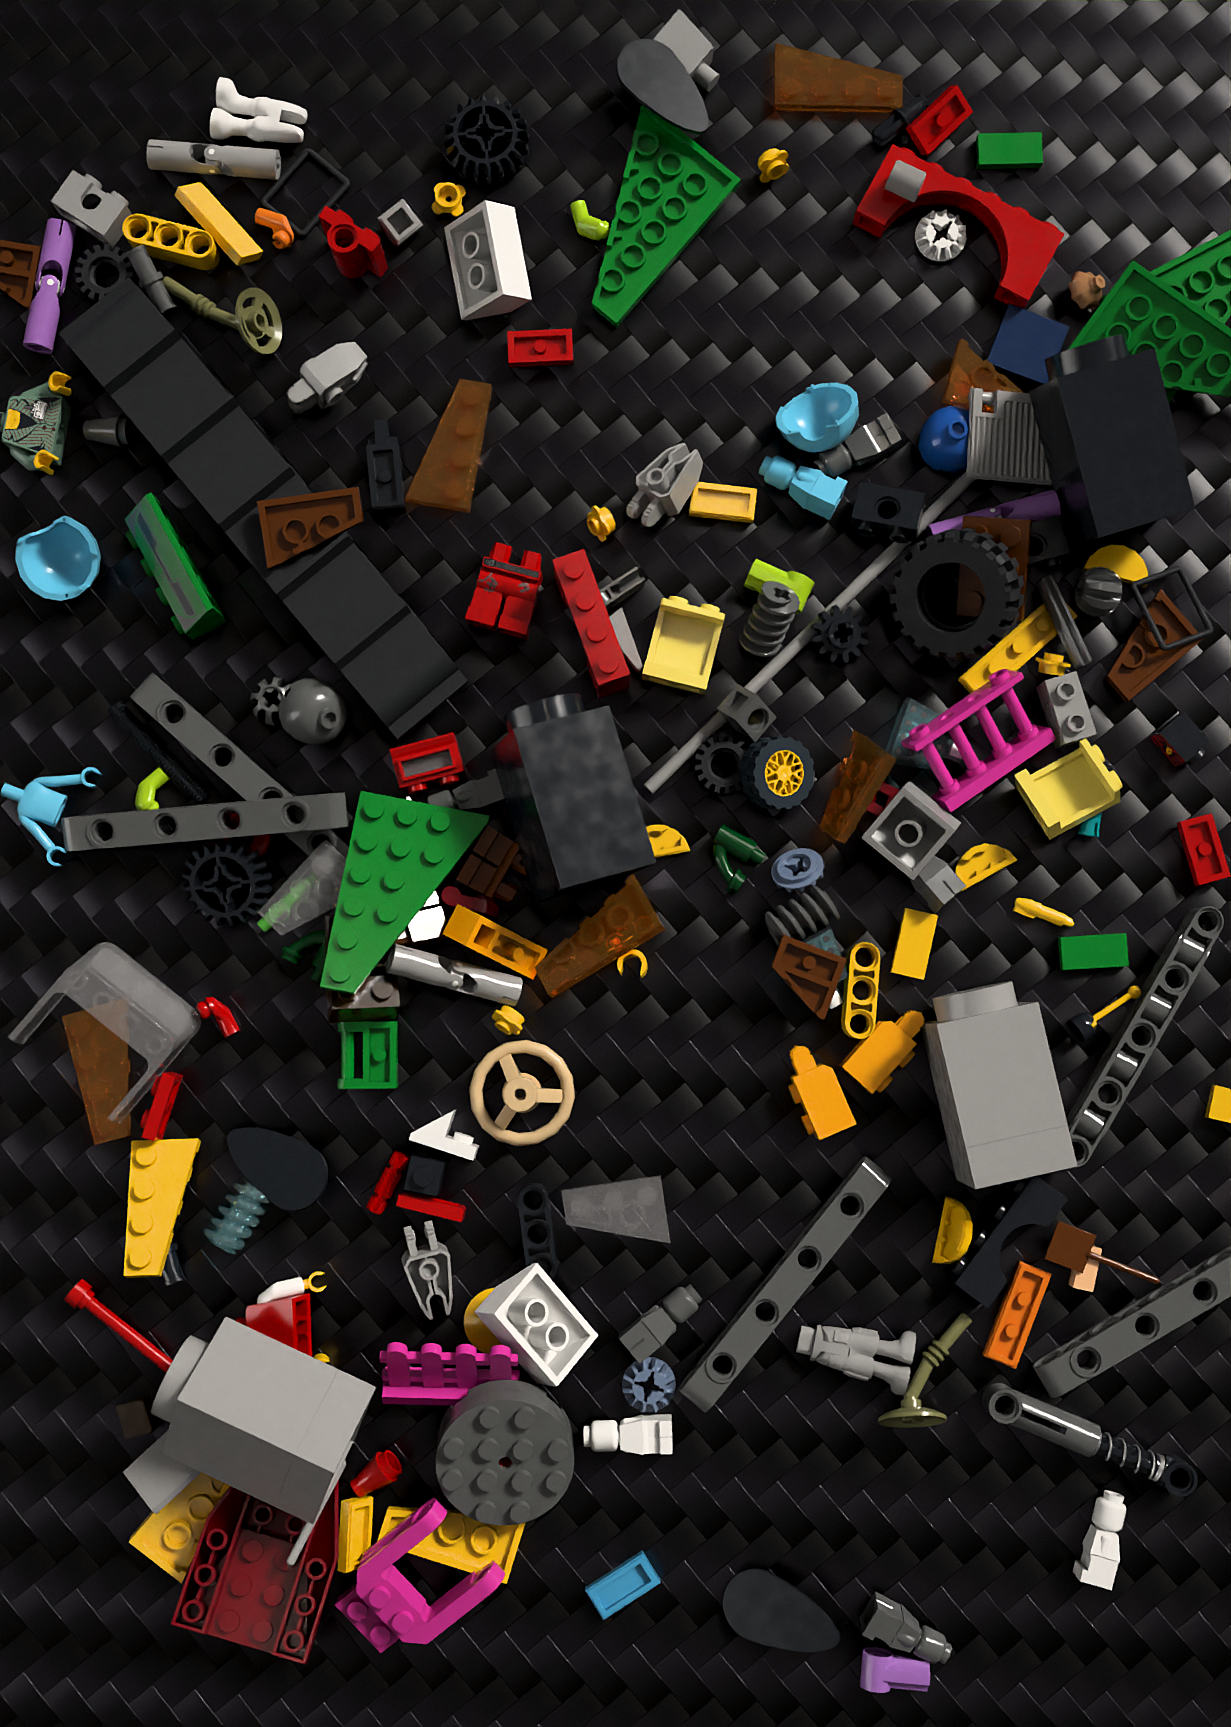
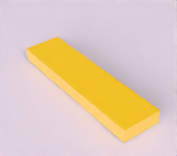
[958,603,1078,694]

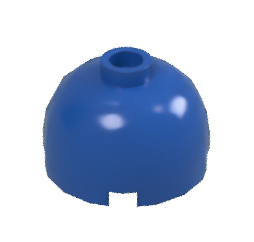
[918,406,969,474]

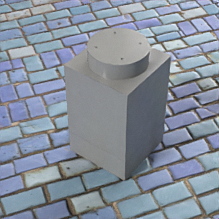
[921,981,1077,1189]
[151,1317,376,1524]

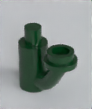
[712,824,766,893]
[281,930,325,983]

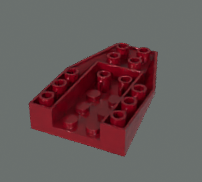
[170,1480,339,1665]

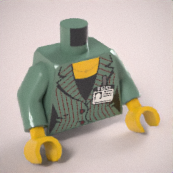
[0,371,72,475]

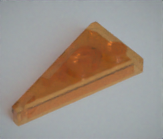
[942,339,1023,413]

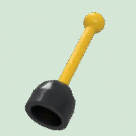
[1067,986,1141,1042]

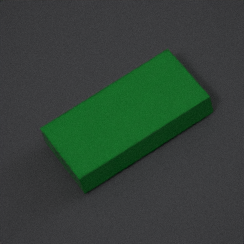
[976,132,1043,169]
[1058,933,1129,970]

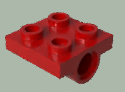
[319,206,388,278]

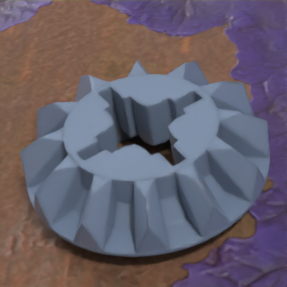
[771,848,825,893]
[622,1357,676,1413]

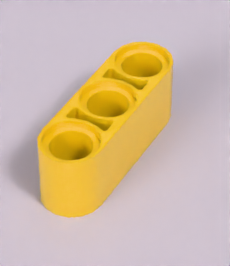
[122,214,221,270]
[841,942,880,1039]

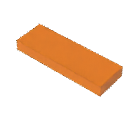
[982,1260,1052,1369]

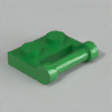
[338,1021,398,1089]

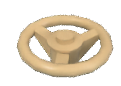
[469,1040,575,1146]

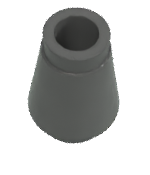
[83,414,136,448]

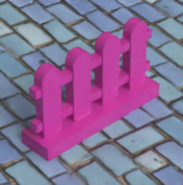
[379,1342,520,1406]

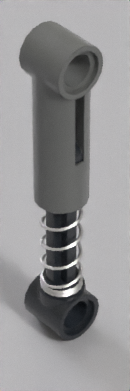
[982,1383,1198,1497]

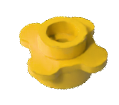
[757,148,789,183]
[432,182,466,217]
[587,505,615,542]
[1035,652,1071,676]
[492,1005,525,1035]

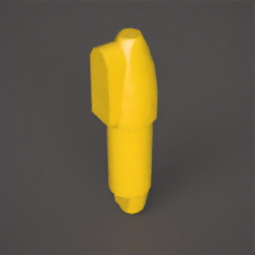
[1013,898,1074,927]

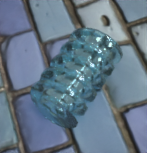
[203,1178,272,1254]

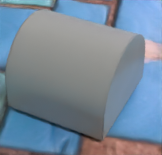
[884,160,926,203]
[377,199,423,247]

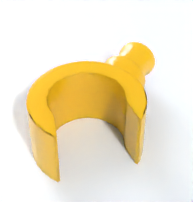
[610,938,648,978]

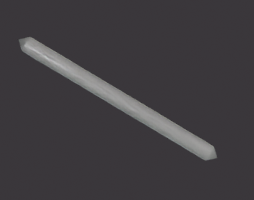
[286,1460,346,1568]

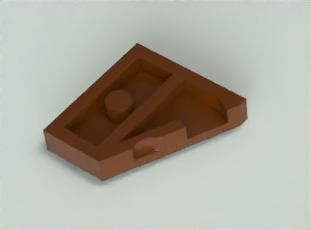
[0,240,42,310]
[771,935,847,1020]

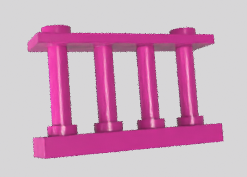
[901,669,1056,812]

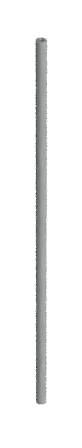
[644,471,976,794]

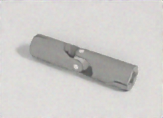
[147,139,281,180]
[386,944,523,1006]

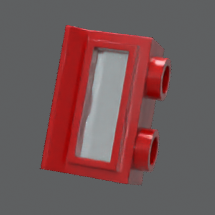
[389,732,466,794]

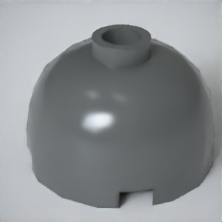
[279,677,348,745]

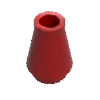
[351,1450,402,1498]

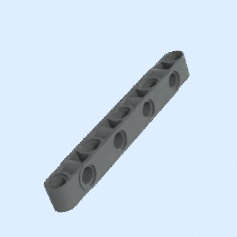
[130,672,349,884]
[61,792,349,851]
[1066,906,1224,1167]
[678,1156,892,1413]
[1033,1246,1231,1398]

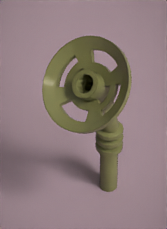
[162,276,282,355]
[878,1312,972,1428]

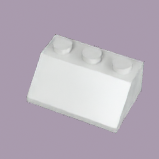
[444,200,532,320]
[475,1263,598,1387]

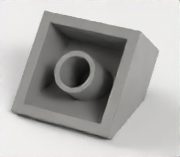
[861,781,961,880]

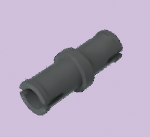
[125,245,175,313]

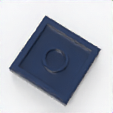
[984,304,1069,387]

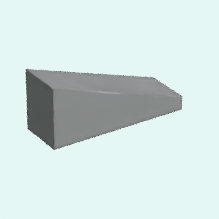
[609,607,643,675]

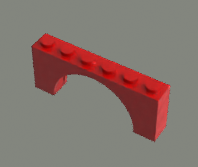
[852,144,1065,309]

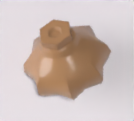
[1068,271,1105,309]

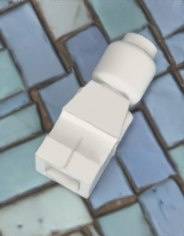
[583,1414,673,1455]
[1073,1490,1126,1590]

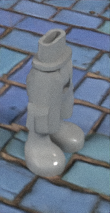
[796,1325,916,1396]

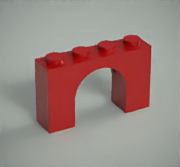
[552,549,630,699]

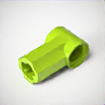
[744,559,815,614]

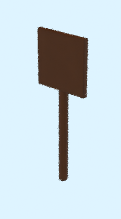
[1044,1221,1160,1284]

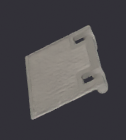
[966,388,1053,486]

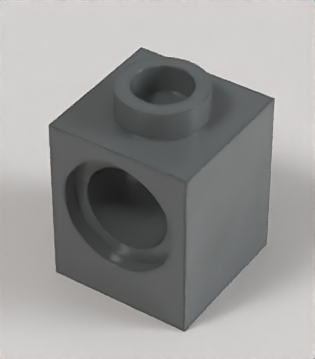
[717,684,776,742]

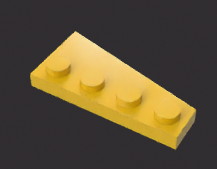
[124,1138,201,1278]
[129,1472,230,1584]
[378,1506,526,1584]

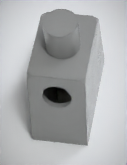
[653,9,720,92]

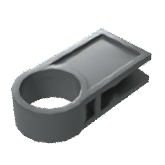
[599,567,645,611]

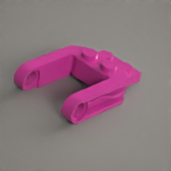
[335,1498,505,1653]

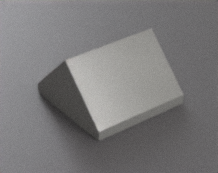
[123,1431,201,1514]

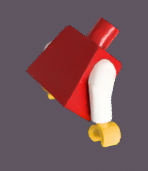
[235,1271,330,1362]

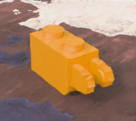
[838,1010,925,1094]
[788,1046,856,1140]

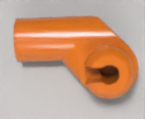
[255,208,294,249]

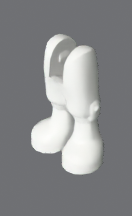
[210,77,308,143]

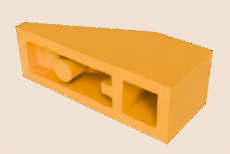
[442,904,548,979]

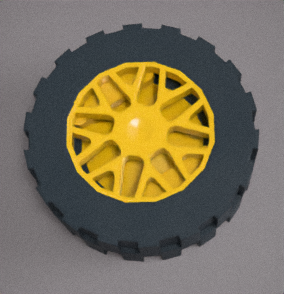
[739,736,815,810]

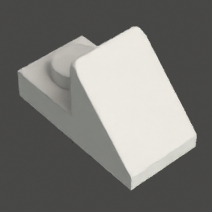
[409,1110,479,1161]

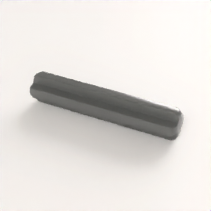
[1036,575,1092,669]

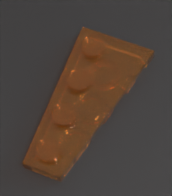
[774,43,903,112]
[405,379,492,513]
[534,875,666,998]
[62,998,131,1145]

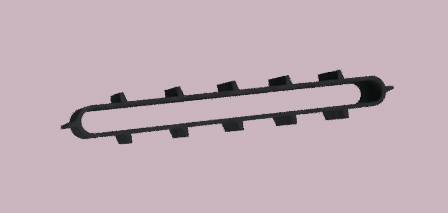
[59,277,468,739]

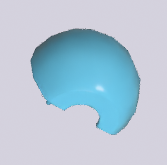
[776,382,859,452]
[15,516,101,601]

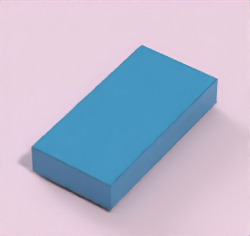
[585,1550,661,1620]

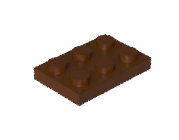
[956,516,1032,621]

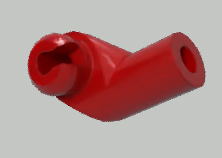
[196,997,240,1038]

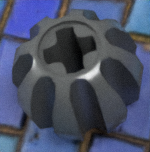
[1074,567,1122,616]
[250,677,292,726]

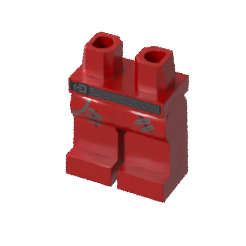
[465,542,543,640]

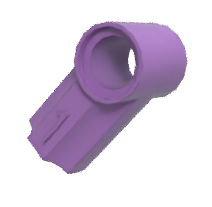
[860,1647,930,1693]

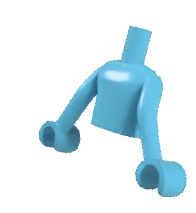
[0,767,102,867]

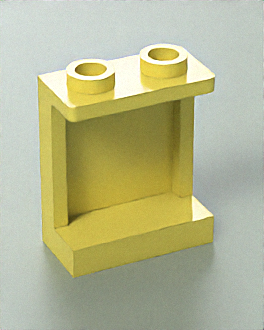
[642,596,725,695]
[1014,738,1123,840]

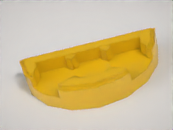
[1082,545,1148,587]
[646,825,690,858]
[955,843,1017,891]
[932,1197,973,1264]

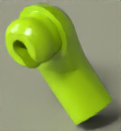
[570,200,611,241]
[135,767,170,811]

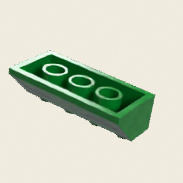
[125,493,227,640]

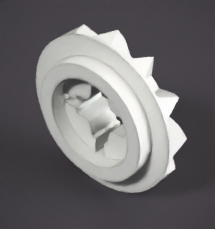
[915,209,967,262]

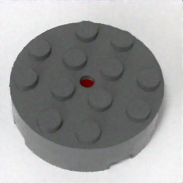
[436,1380,574,1525]

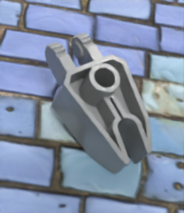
[287,342,368,415]
[626,443,703,527]
[401,1220,453,1320]

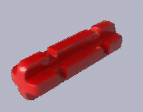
[366,1150,410,1215]

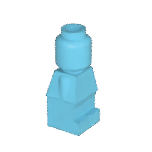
[758,456,848,520]

